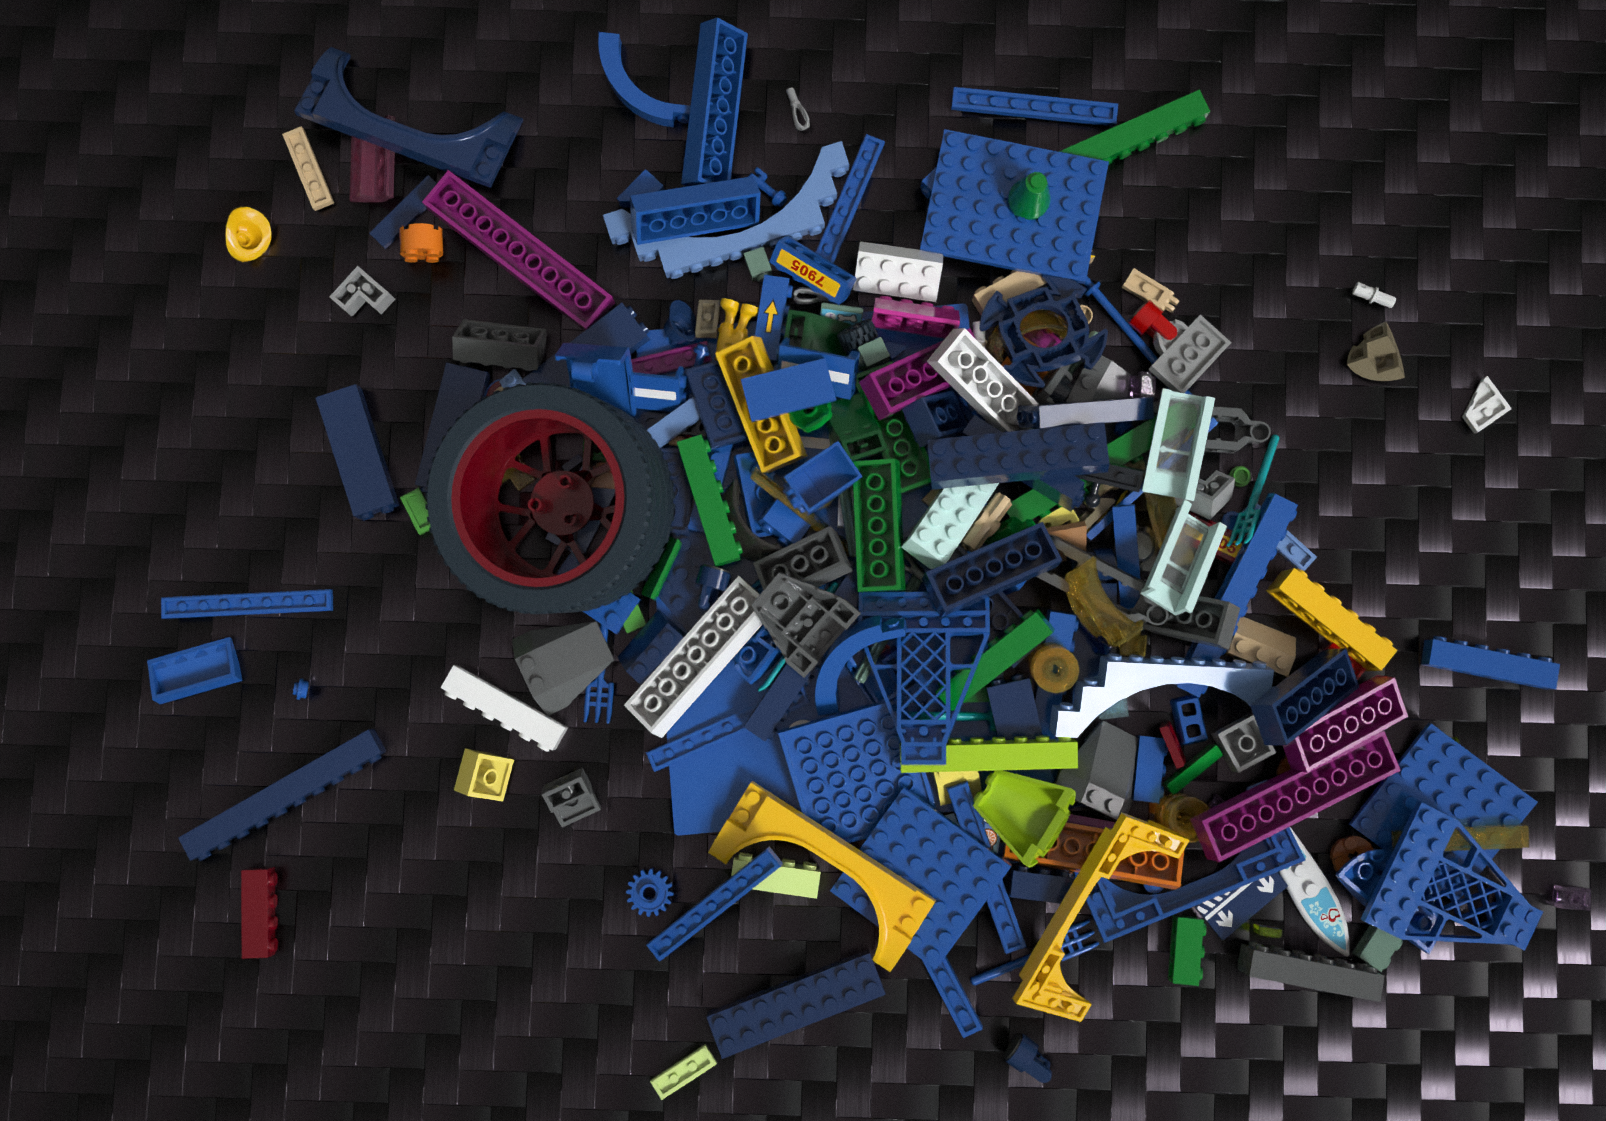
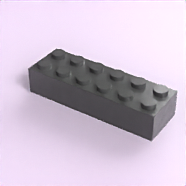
[1237,941,1384,1002]

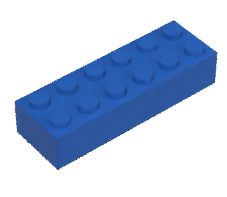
[630,176,761,245]

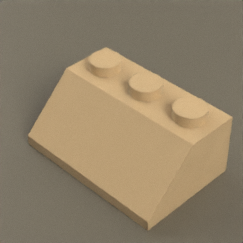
[1224,617,1296,677]

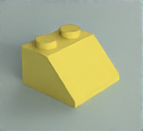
[454,748,514,801]
[932,771,982,806]

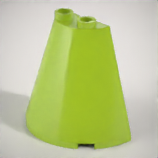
[973,770,1076,867]

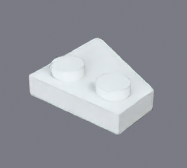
[1462,376,1511,434]

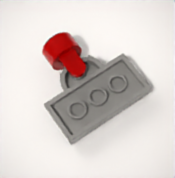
[1128,300,1231,393]

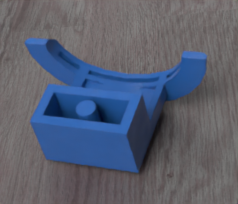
[847,645,919,704]

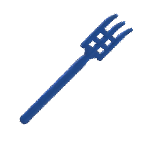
[583,624,614,724]
[970,920,1099,986]

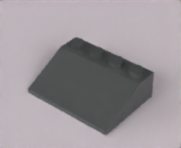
[1064,356,1144,444]

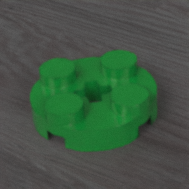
[789,403,832,433]

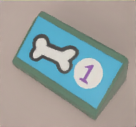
[820,303,863,325]

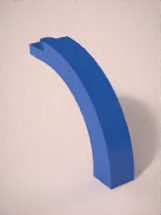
[598,32,691,127]
[815,615,907,716]

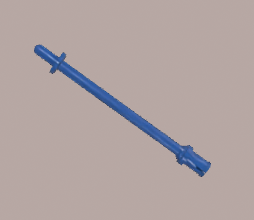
[1083,276,1192,395]

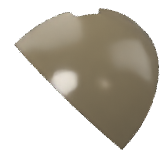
[1347,322,1405,381]

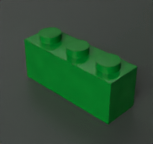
[1168,914,1206,986]

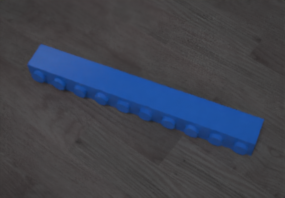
[1173,493,1298,697]

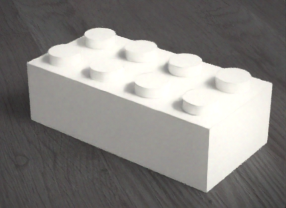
[853,241,943,302]

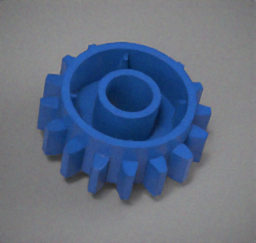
[626,868,674,917]

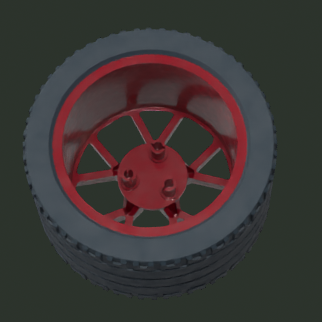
[425,382,675,614]

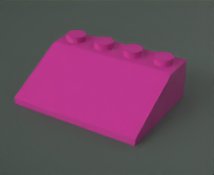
[872,296,960,339]

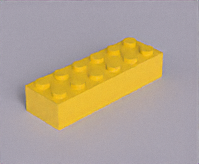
[715,336,808,473]
[1266,568,1397,671]

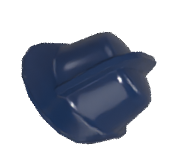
[663,300,696,345]

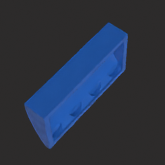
[147,637,242,704]

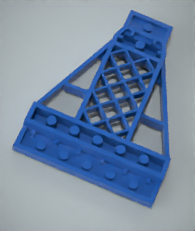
[858,592,990,765]
[1361,801,1543,951]

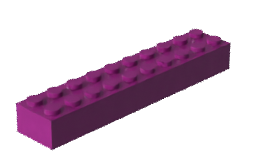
[422,170,615,331]
[1190,731,1401,862]

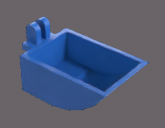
[782,441,863,516]

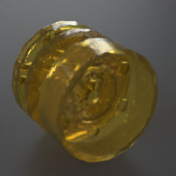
[1028,642,1079,693]
[1155,793,1209,843]

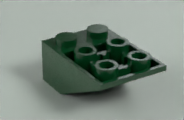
[784,310,851,356]
[826,393,887,461]

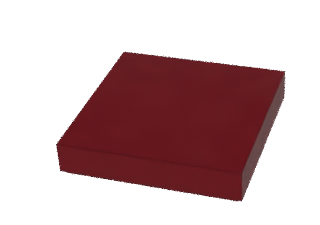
[1159,720,1186,769]

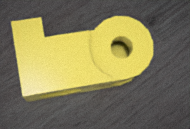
[1038,507,1080,528]

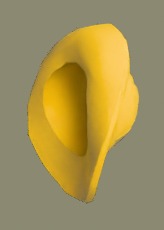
[225,207,272,262]

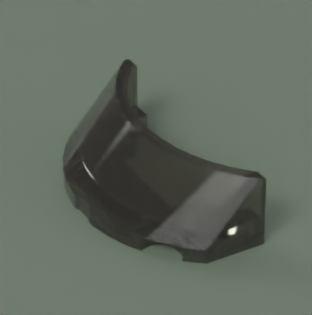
[720,479,783,562]

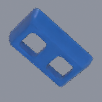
[1170,694,1208,746]

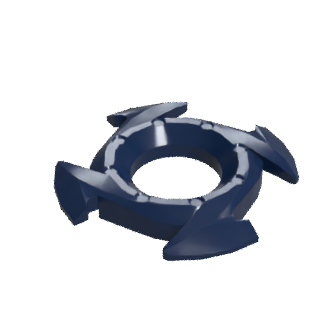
[979,274,1108,388]

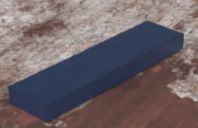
[369,175,437,249]

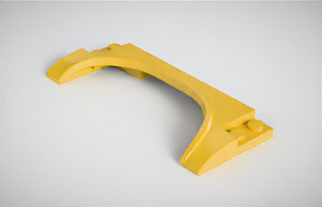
[708,781,936,972]
[1012,812,1190,1022]

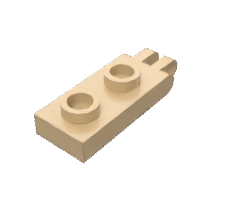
[1122,268,1179,312]

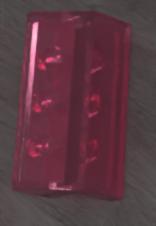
[350,115,396,202]

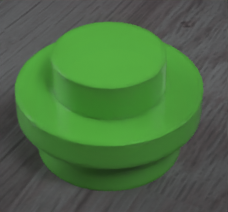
[1229,466,1251,487]

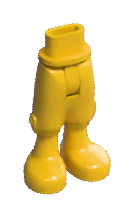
[714,298,759,361]

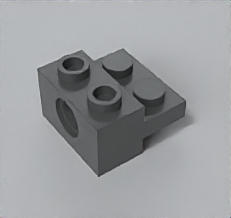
[542,767,601,827]

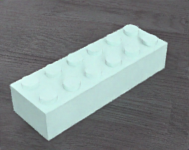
[901,483,999,570]

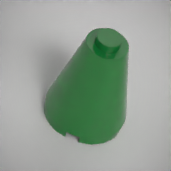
[1008,172,1051,220]

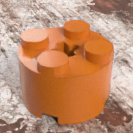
[399,223,443,263]

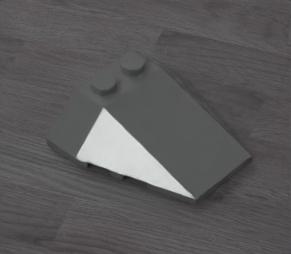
[751,572,861,678]
[512,621,615,716]
[1054,720,1138,822]

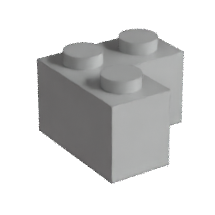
[330,266,395,316]
[1173,470,1235,520]

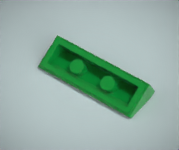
[641,537,682,600]
[1161,744,1223,795]

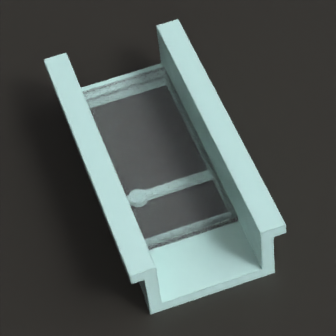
[1142,388,1215,501]
[1140,500,1227,616]

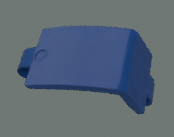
[555,343,637,416]

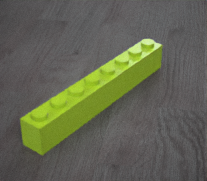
[899,735,1078,773]

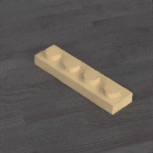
[282,126,334,211]

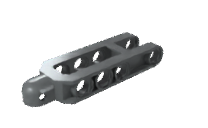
[1153,402,1271,454]
[1036,534,1169,625]

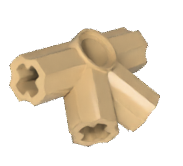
[960,493,1012,552]

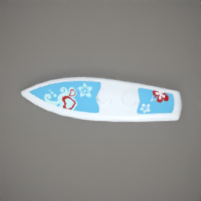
[1279,827,1349,956]

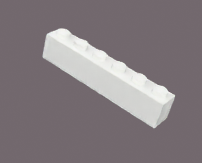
[441,665,568,752]

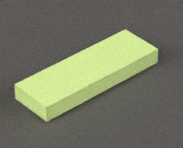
[650,1044,717,1100]

